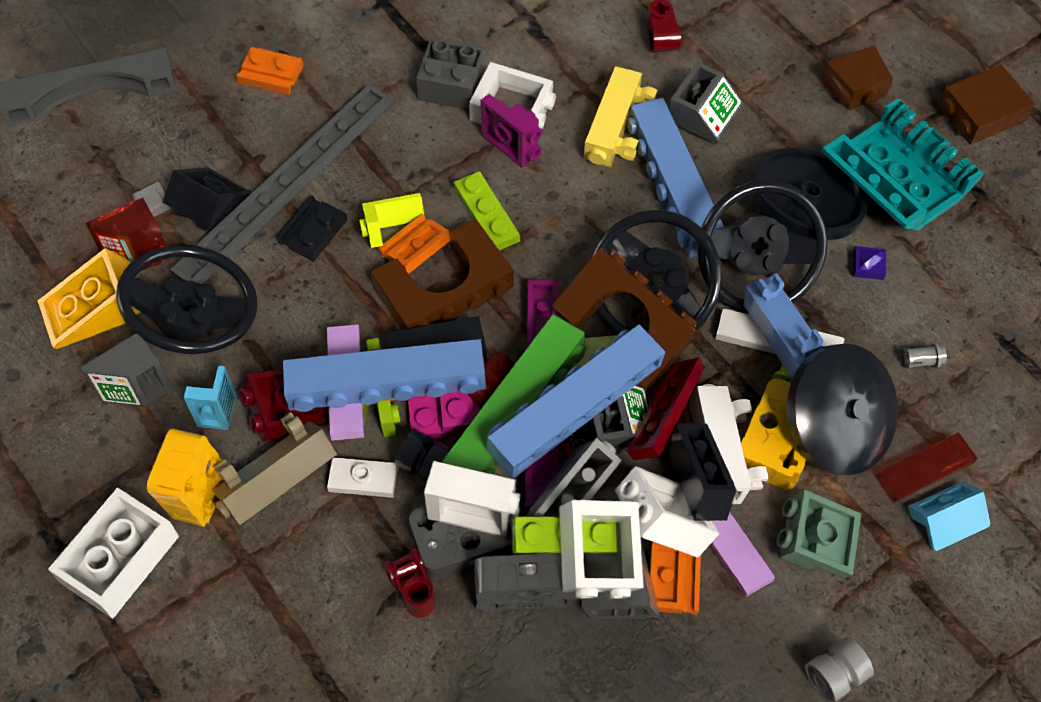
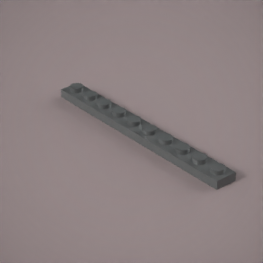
[170,84,391,284]

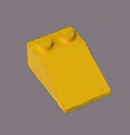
[38,248,140,349]

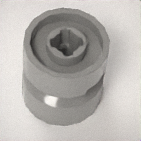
[805,637,874,702]

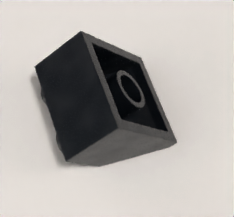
[163,167,252,231]

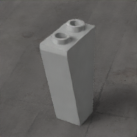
[525,438,622,554]

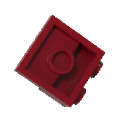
[239,369,328,442]

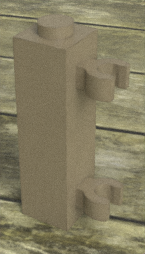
[212,412,337,525]

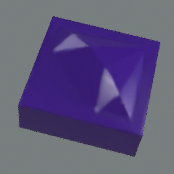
[853,246,886,280]

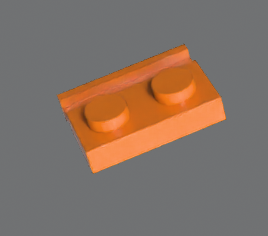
[236,47,304,95]
[378,214,451,274]
[649,541,701,616]

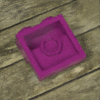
[480,94,543,168]

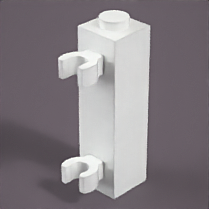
[688,384,769,504]

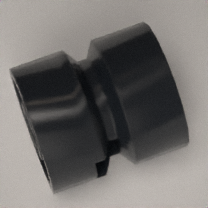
[395,429,452,483]

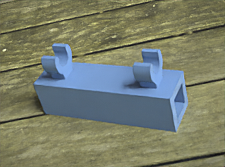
[744,273,823,379]

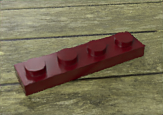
[627,357,705,460]

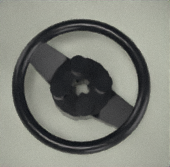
[697,180,828,313]
[590,210,722,335]
[116,245,258,354]

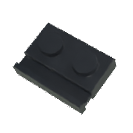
[277,195,347,262]

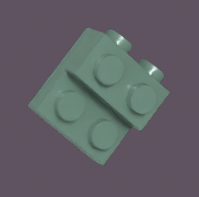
[777,490,861,578]

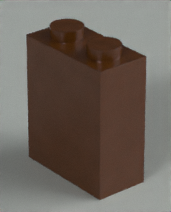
[938,65,1035,145]

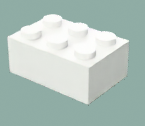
[48,488,179,619]

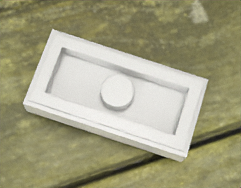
[327,458,398,498]

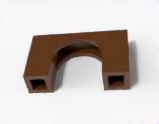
[371,219,514,330]
[552,248,700,389]

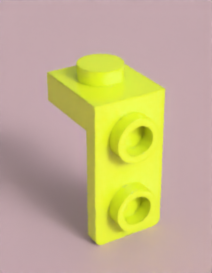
[359,193,424,248]

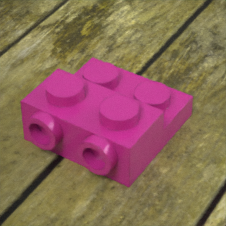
[408,391,480,439]

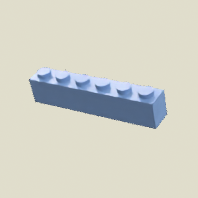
[627,98,724,258]
[487,325,665,479]
[283,339,486,412]

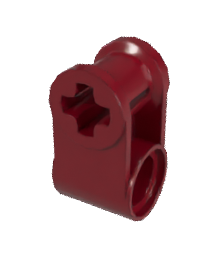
[647,0,681,52]
[383,547,436,618]

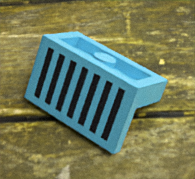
[184,366,237,430]

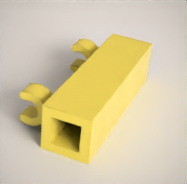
[584,66,657,167]

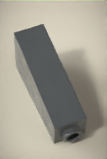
[582,487,659,619]

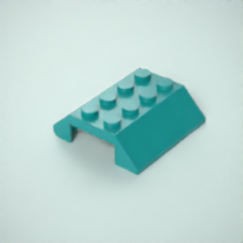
[822,98,984,231]

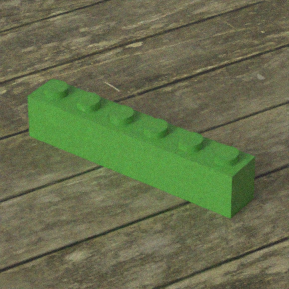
[442,314,587,475]

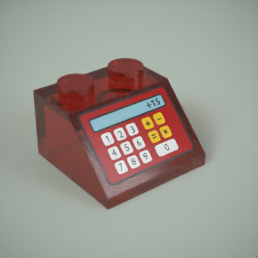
[86,198,169,270]

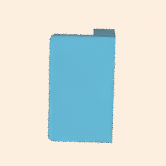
[908,481,990,551]

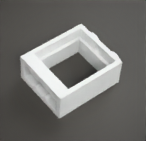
[469,62,556,129]
[424,461,520,538]
[615,466,719,557]
[559,500,643,598]

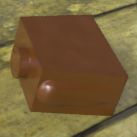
[821,45,893,110]

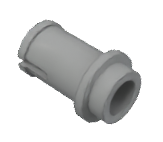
[903,343,947,368]

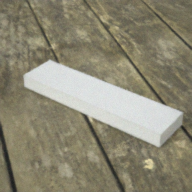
[715,308,844,354]

